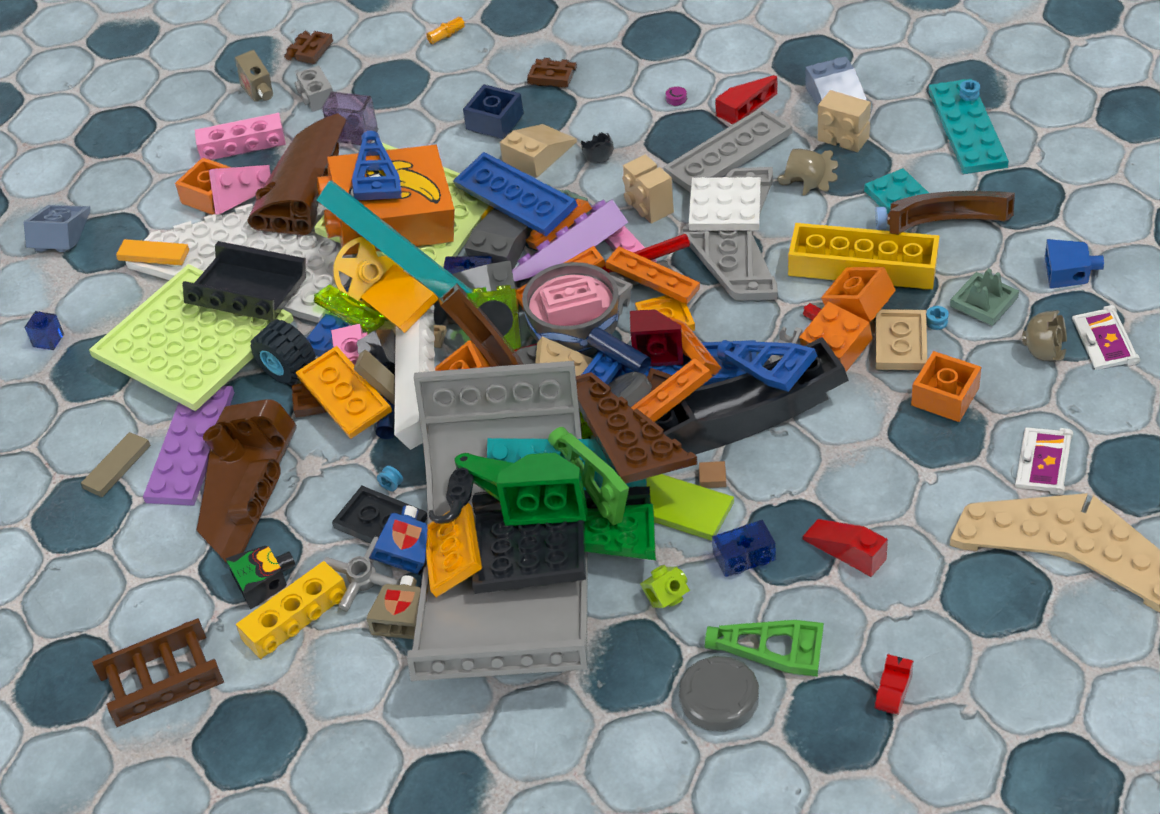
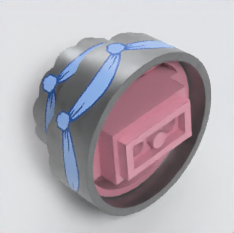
[522,262,619,356]

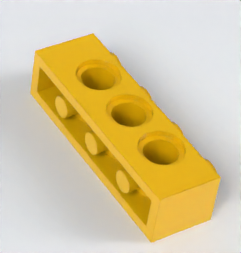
[235,561,347,659]

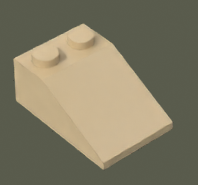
[500,124,577,178]

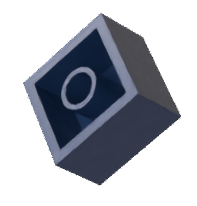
[463,84,524,139]

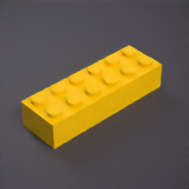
[788,223,940,290]

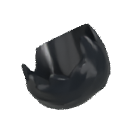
[581,132,614,163]

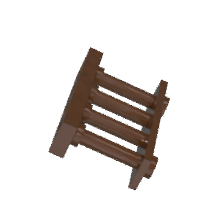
[92,618,225,727]

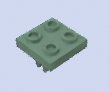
[950,268,1019,326]

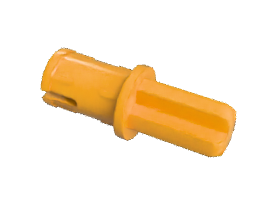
[426,16,465,45]

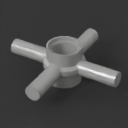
[324,537,400,611]

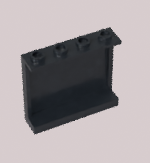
[182,241,306,321]

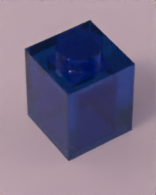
[24,311,64,350]

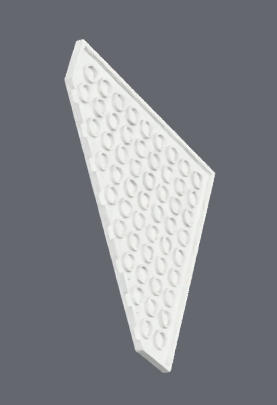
[125,192,357,323]

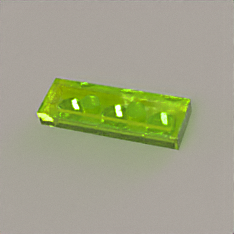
[314,284,385,334]

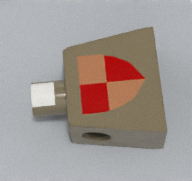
[235,50,273,101]
[366,575,421,639]

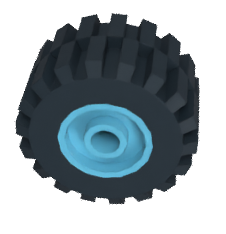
[250,319,316,386]

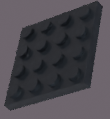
[472,511,586,594]

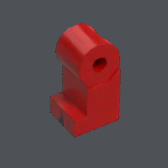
[875,654,914,715]

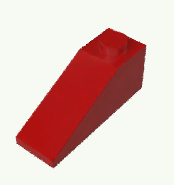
[715,75,778,124]
[802,519,888,577]

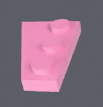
[209,165,270,215]

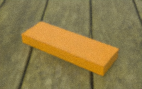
[116,239,190,265]

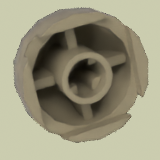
[1022,310,1067,362]

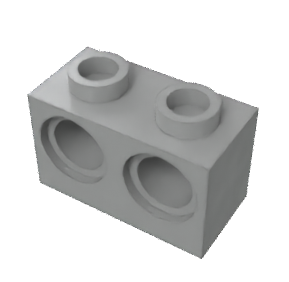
[295,65,336,112]

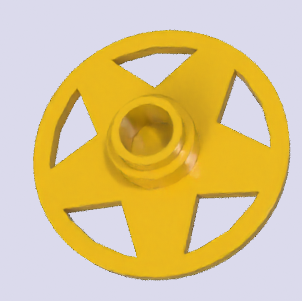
[333,237,403,307]

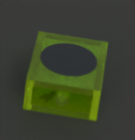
[467,285,522,349]

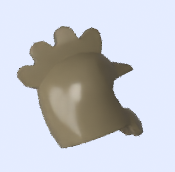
[777,149,838,196]

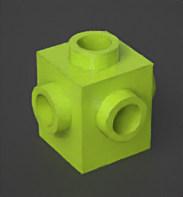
[640,565,690,608]

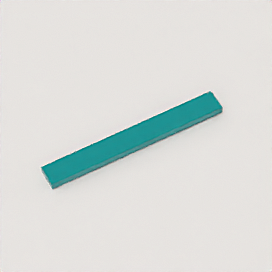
[317,181,480,303]

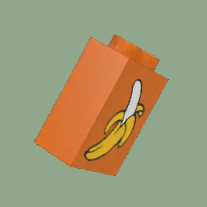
[317,144,455,255]

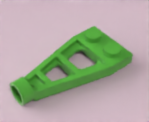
[548,427,629,526]
[705,620,824,677]

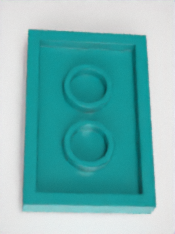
[864,168,929,214]

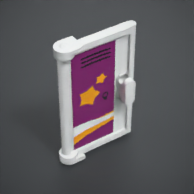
[1072,305,1140,370]
[1015,428,1073,495]

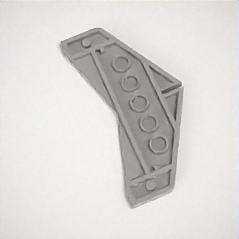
[683,167,778,301]

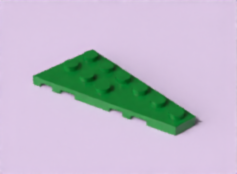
[585,504,656,560]

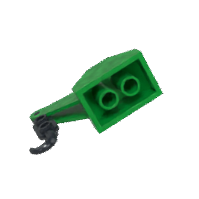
[429,452,587,526]

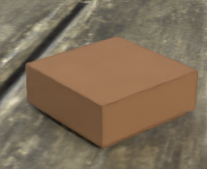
[699,461,726,488]

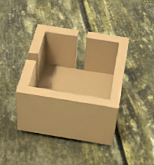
[818,90,871,153]
[622,154,674,224]

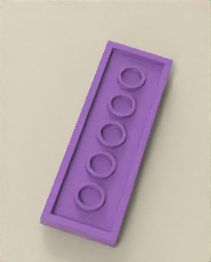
[143,386,234,506]

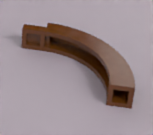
[887,191,1015,235]
[439,283,524,367]

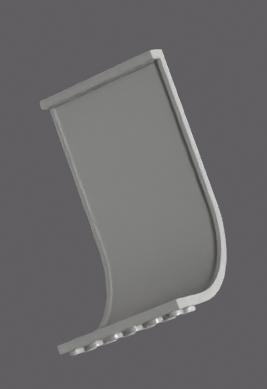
[407,361,588,681]

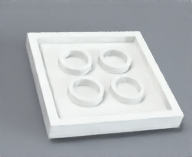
[689,177,761,231]

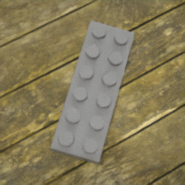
[663,107,793,193]

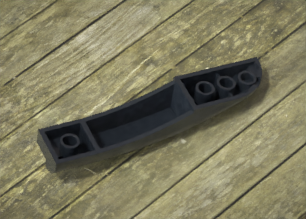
[655,337,849,455]

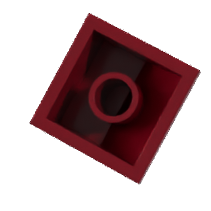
[630,309,683,366]

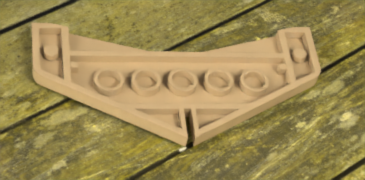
[950,493,1160,612]

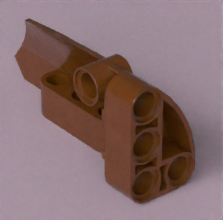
[247,113,347,235]
[196,399,297,563]

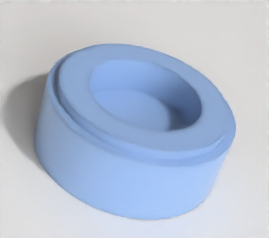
[875,207,887,230]

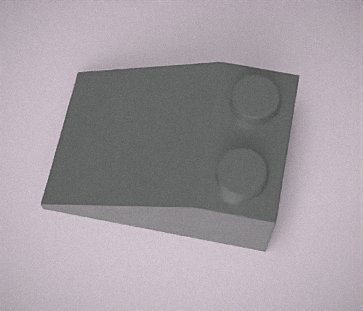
[464,208,533,269]
[446,261,519,324]

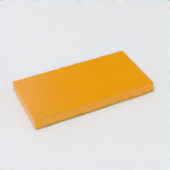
[361,264,439,333]
[296,346,392,439]
[426,503,482,597]

